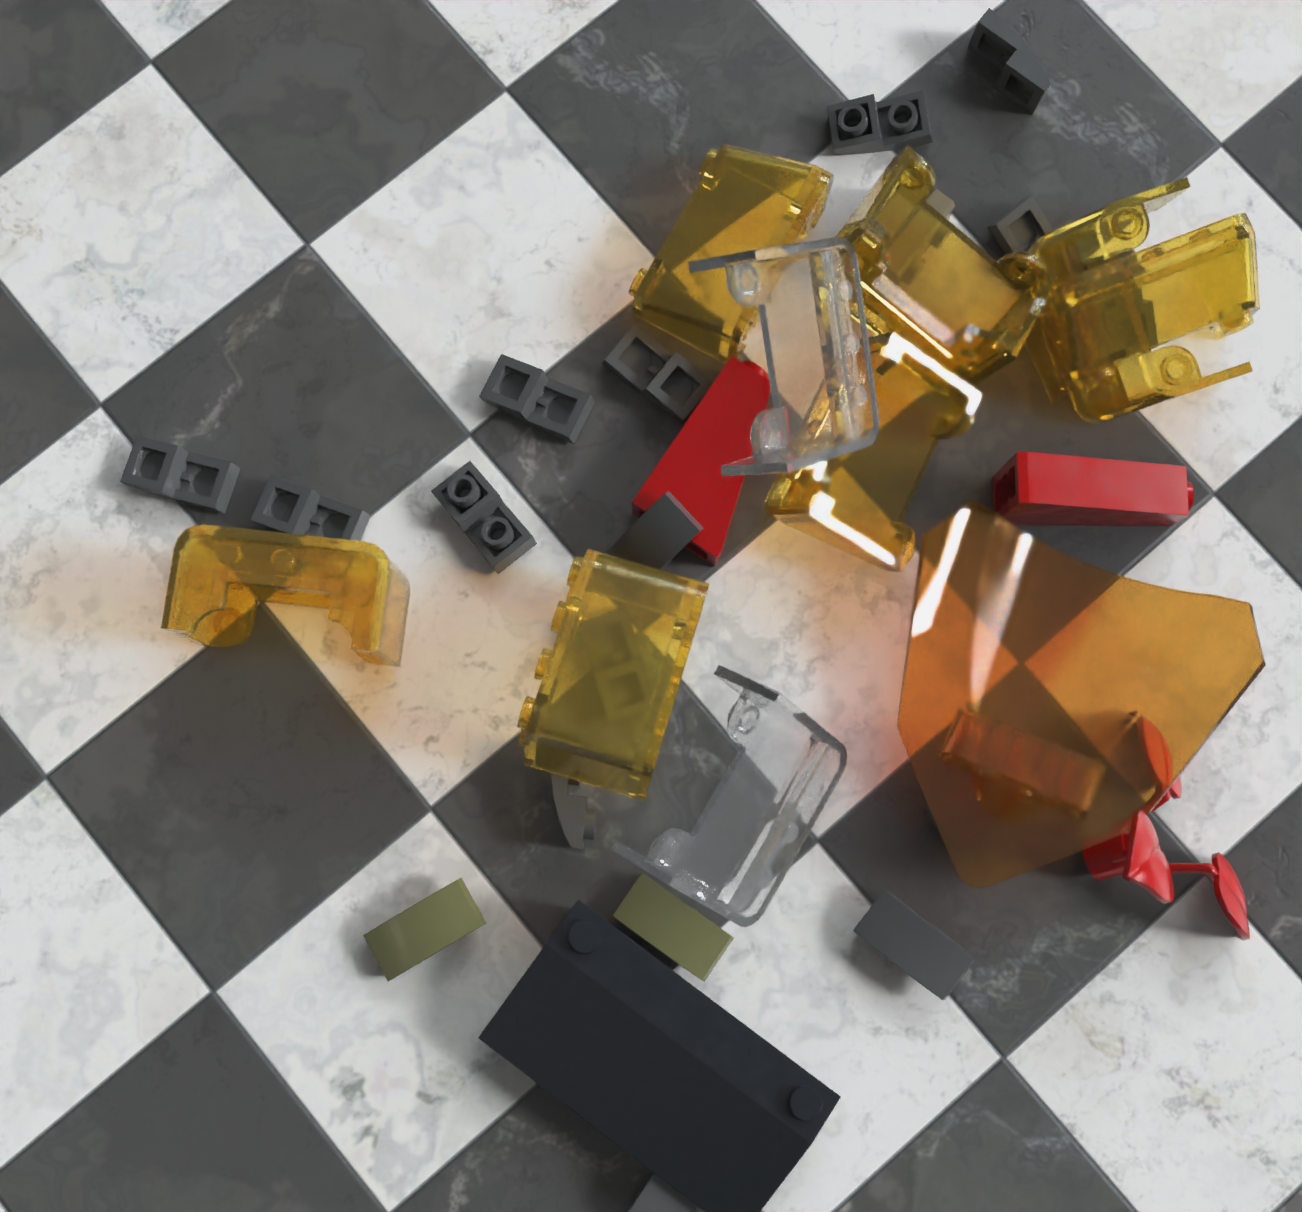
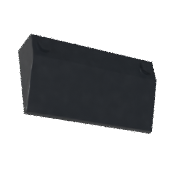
[478,900,841,1212]

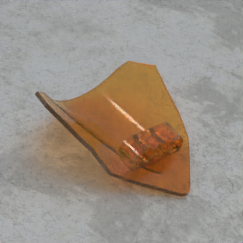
[897,500,1266,888]

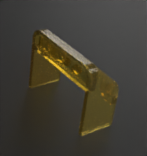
[1026,177,1253,424]
[1021,213,1260,404]

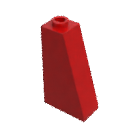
[632,356,774,567]
[992,452,1194,526]

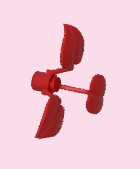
[1082,712,1250,941]

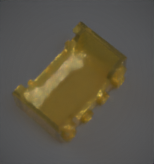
[161,524,410,667]
[517,548,709,801]

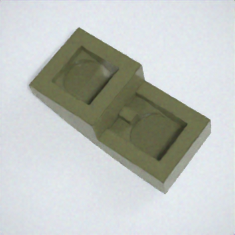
[612,873,734,982]
[363,878,487,982]

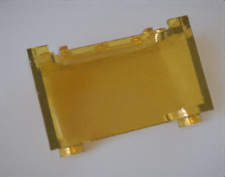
[629,143,834,364]
[814,145,1058,391]
[765,332,982,572]

